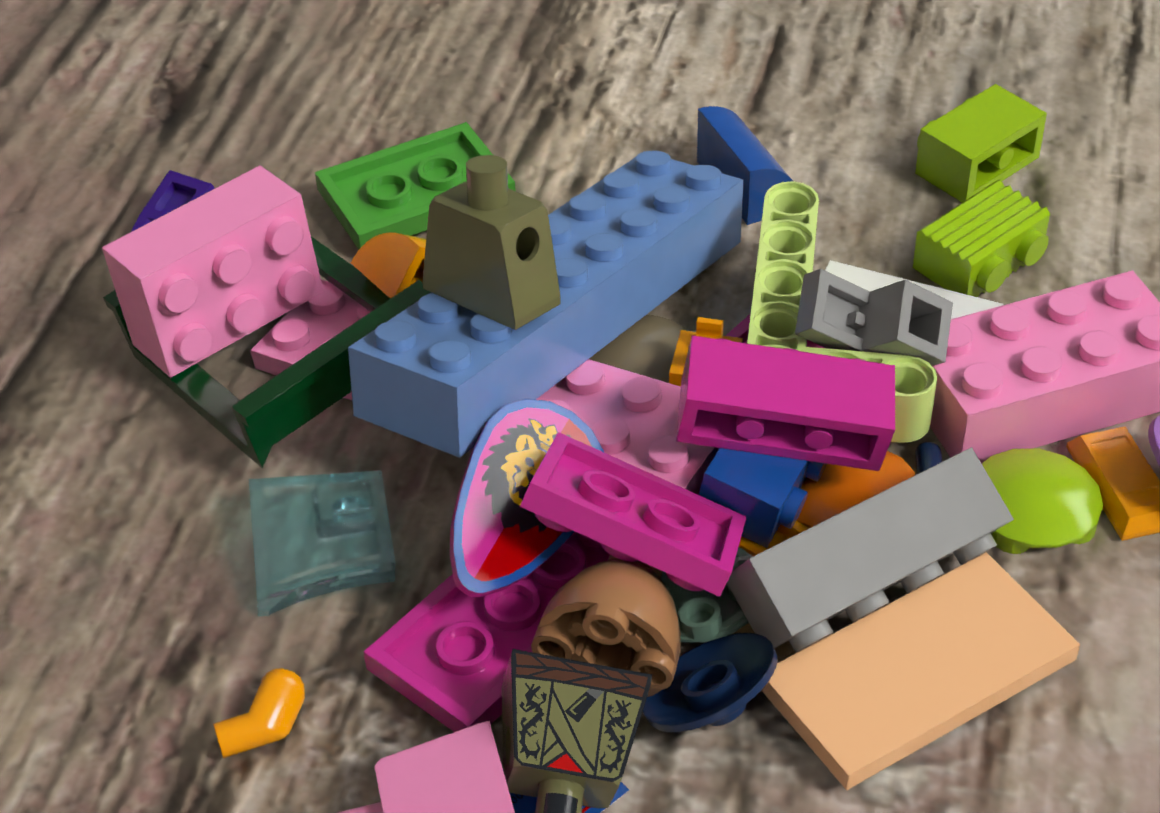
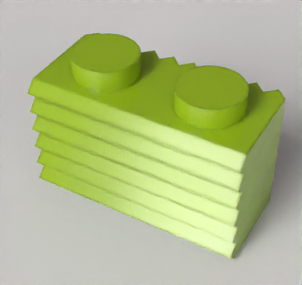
[912,179,1050,297]

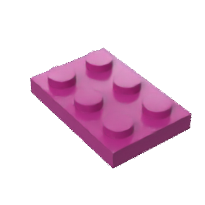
[520,432,746,597]

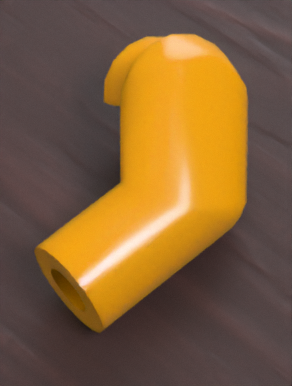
[213,668,305,759]

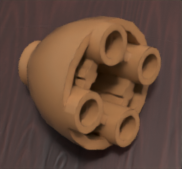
[531,555,681,697]

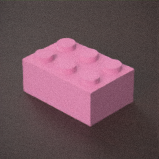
[102,165,323,378]

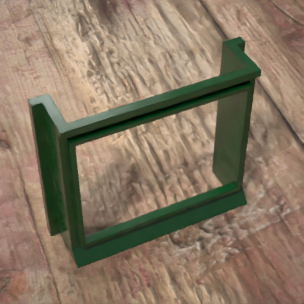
[103,236,431,468]

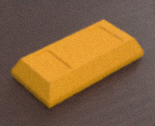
[1066,426,1160,541]

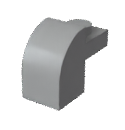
[795,269,953,366]

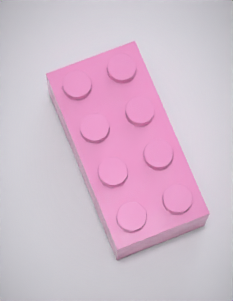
[930,270,1160,463]

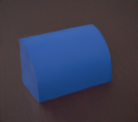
[697,106,793,225]

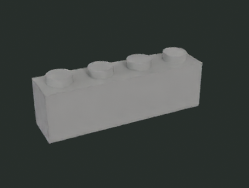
[727,447,1014,653]

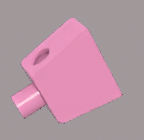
[337,721,515,813]

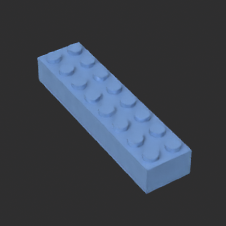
[348,151,743,458]

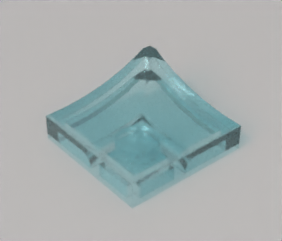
[249,470,395,617]

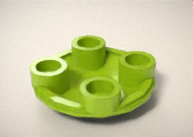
[982,448,1103,554]

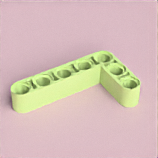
[747,181,937,443]

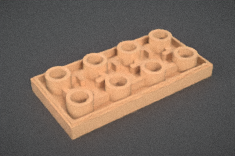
[761,552,1080,790]

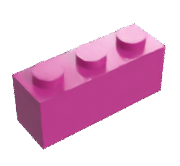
[676,335,895,471]

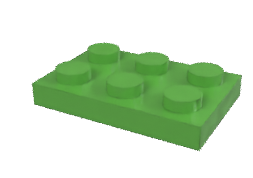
[315,122,516,250]

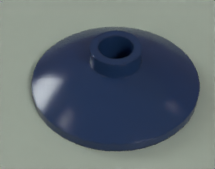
[643,633,778,732]

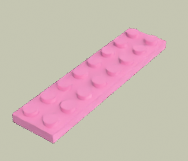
[250,280,719,494]

